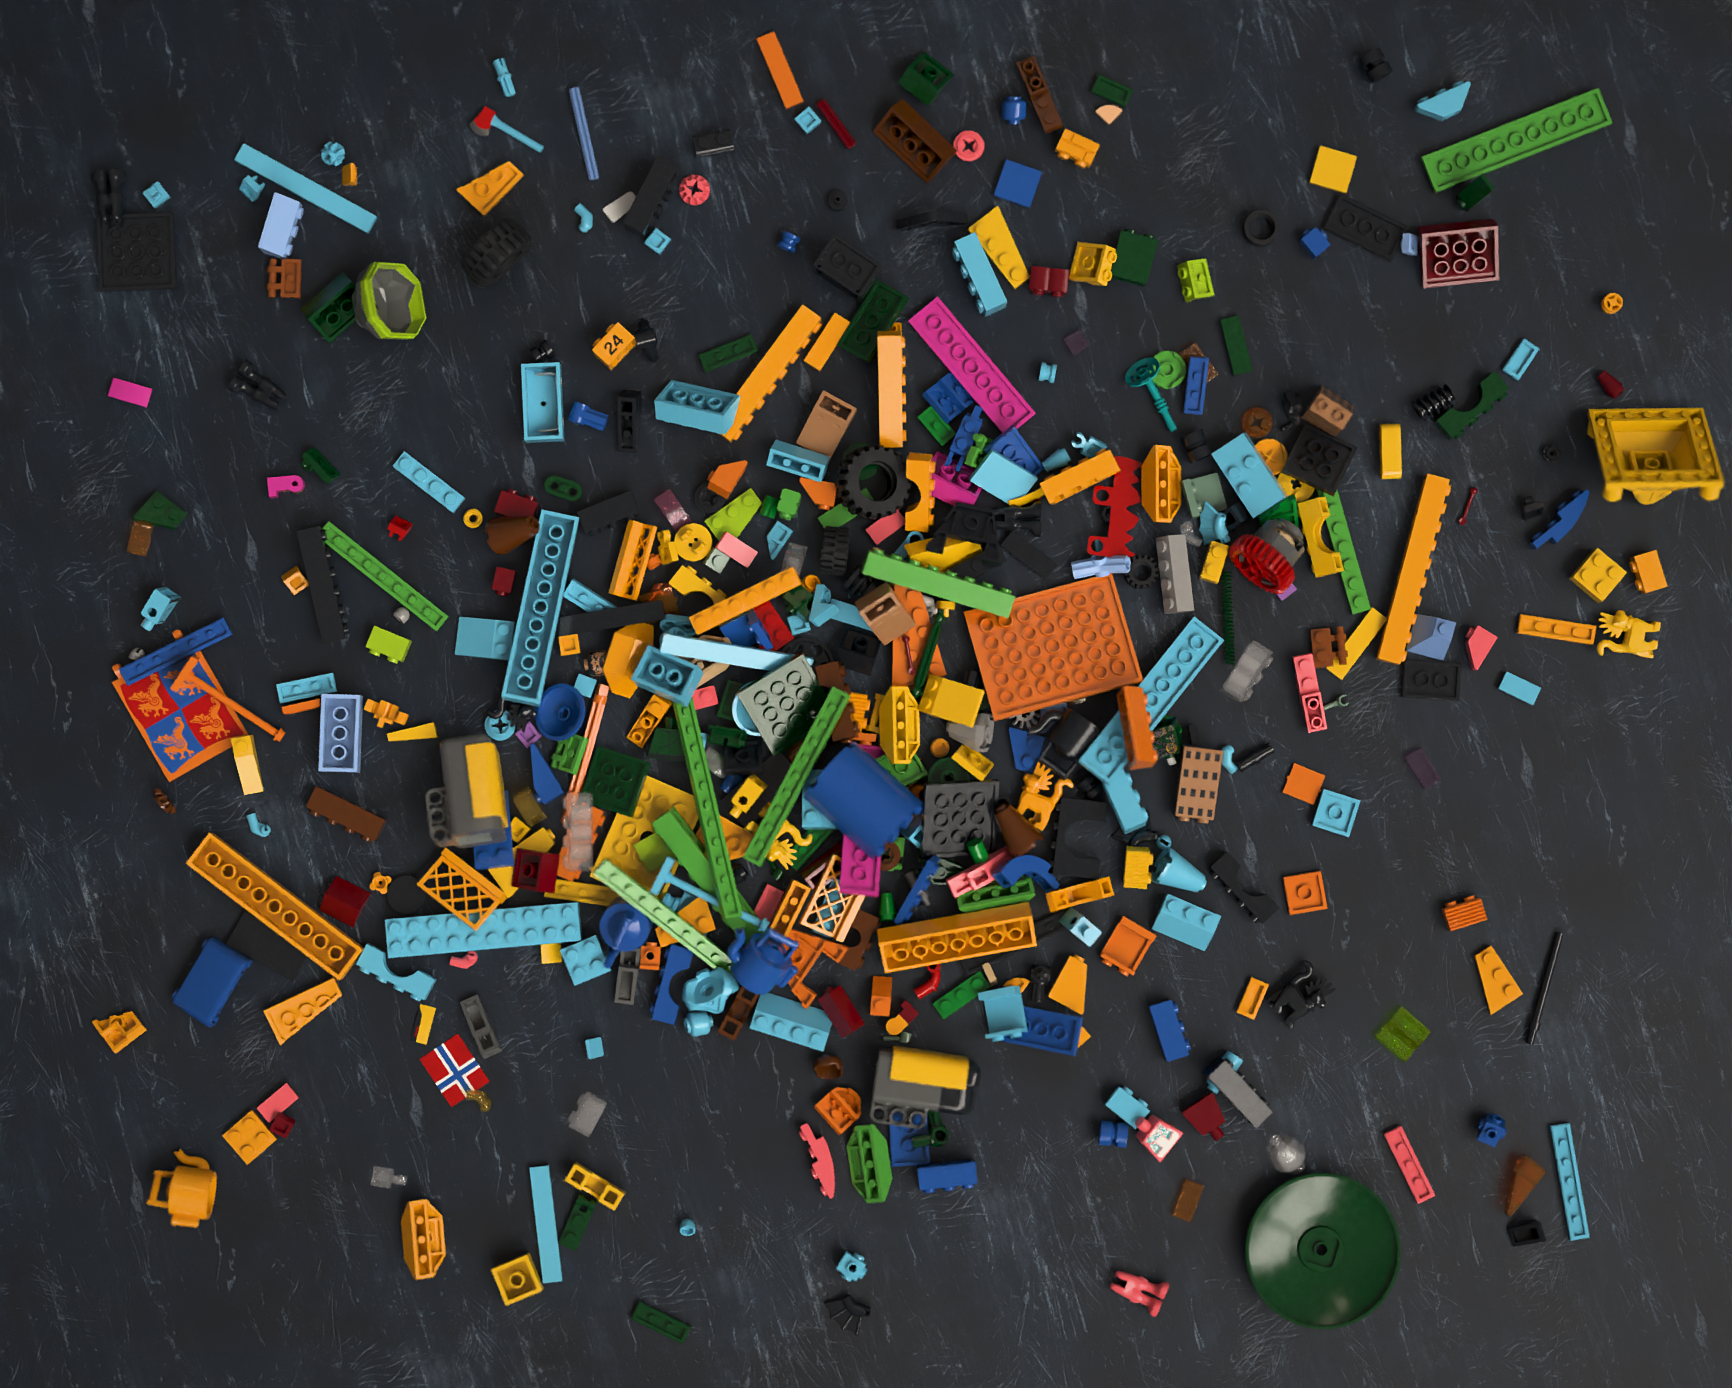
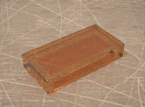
[1172,1179,1204,1222]

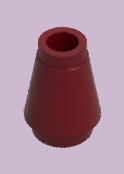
[1597,371,1625,399]

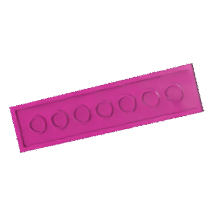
[908,296,1036,433]
[839,743,885,897]

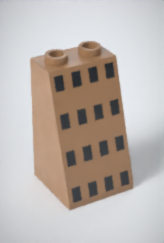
[1301,385,1354,436]
[1174,746,1223,824]

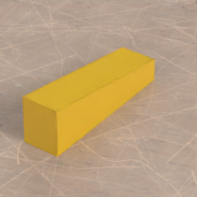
[387,722,438,742]

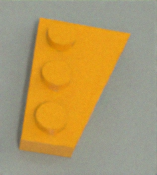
[1474,945,1523,1015]

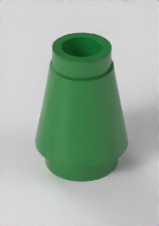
[878,893,897,922]

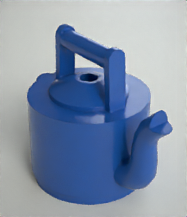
[600,896,653,969]
[727,927,799,995]

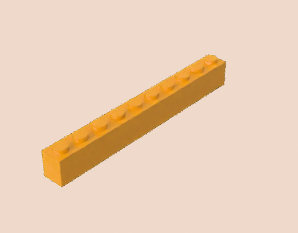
[1376,474,1451,665]

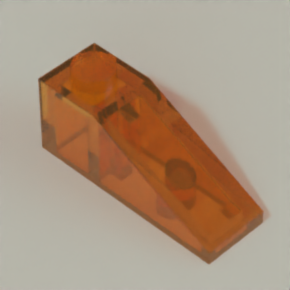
[1504,1155,1547,1217]

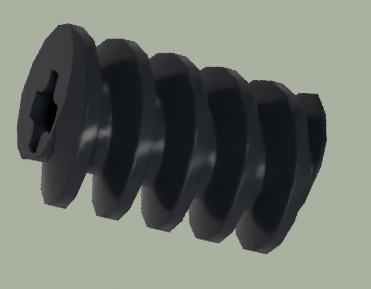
[1412,384,1455,422]

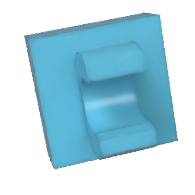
[239,175,265,202]
[143,181,170,209]

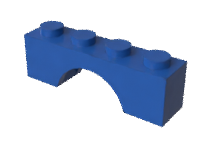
[649,944,693,1025]

